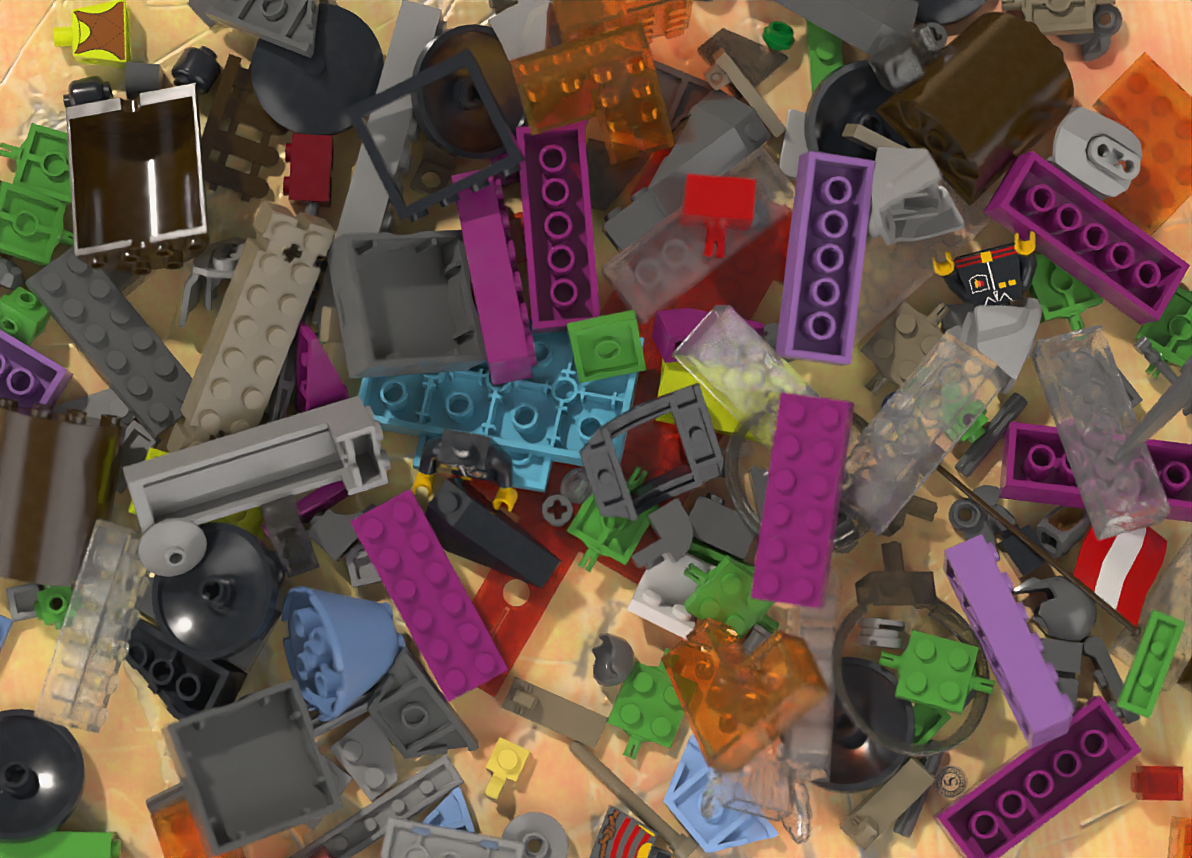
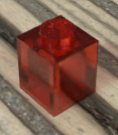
[1130,765,1183,801]

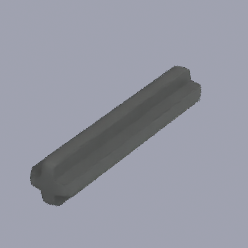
[955,392,1028,477]
[893,740,945,837]

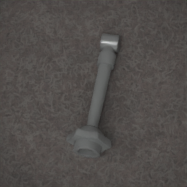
[1133,336,1192,416]

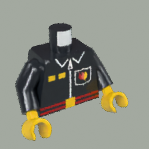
[932,232,1037,308]
[412,429,518,512]

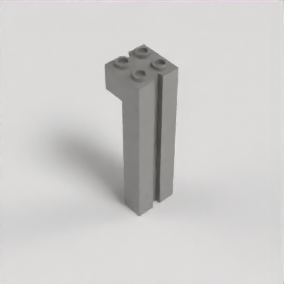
[122,395,391,535]

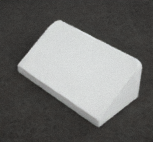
[777,109,808,180]

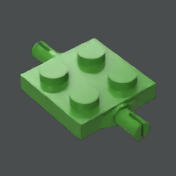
[0,123,72,205]
[0,181,74,267]
[1028,252,1104,337]
[1134,286,1192,379]
[567,466,659,573]
[683,555,779,644]
[879,630,995,715]
[606,648,695,760]

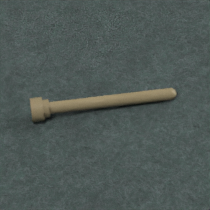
[569,741,699,858]

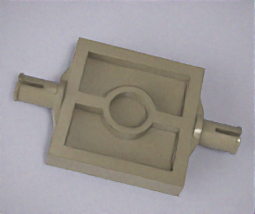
[1001,0,1116,36]
[860,301,955,396]

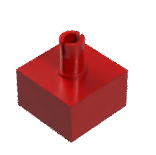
[681,174,756,259]

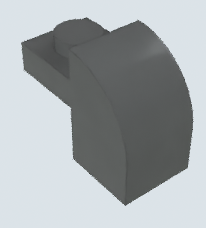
[630,498,693,571]

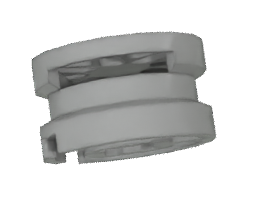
[856,617,905,649]

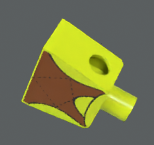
[53,0,131,69]

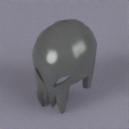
[1012,575,1097,641]

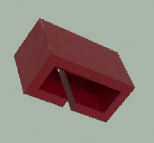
[283,134,335,207]

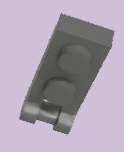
[1080,636,1141,724]

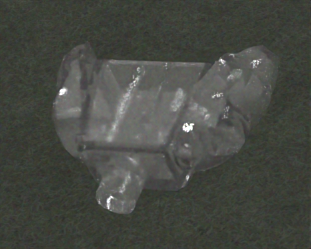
[700,736,812,844]

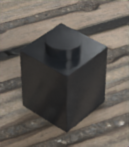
[996,524,1048,578]

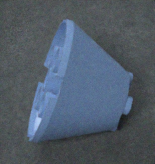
[282,586,405,722]

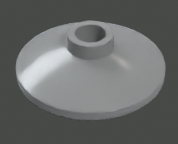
[138,518,207,576]
[501,812,568,858]

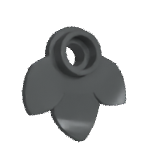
[1058,4,1123,62]
[948,485,1016,549]

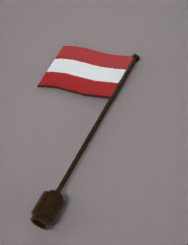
[893,427,1167,637]

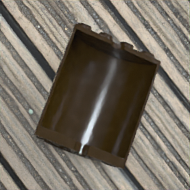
[875,12,1074,206]
[66,83,210,276]
[0,397,127,587]

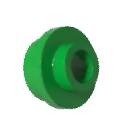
[762,21,794,51]

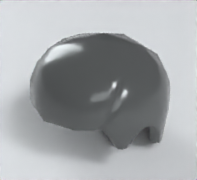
[592,633,635,687]

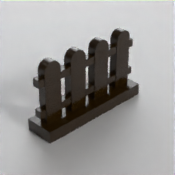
[201,54,288,203]

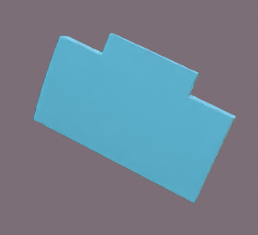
[359,309,645,493]

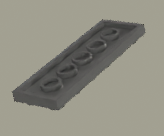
[26,246,193,439]

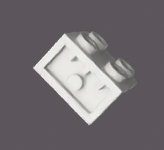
[627,552,715,640]

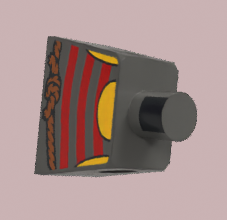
[589,805,672,858]

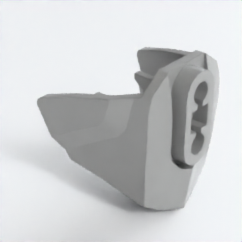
[488,0,590,78]
[1047,106,1142,200]
[868,146,965,245]
[179,237,247,327]
[940,297,1042,394]

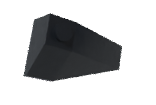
[425,478,562,588]
[109,611,248,720]

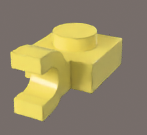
[484,737,530,800]

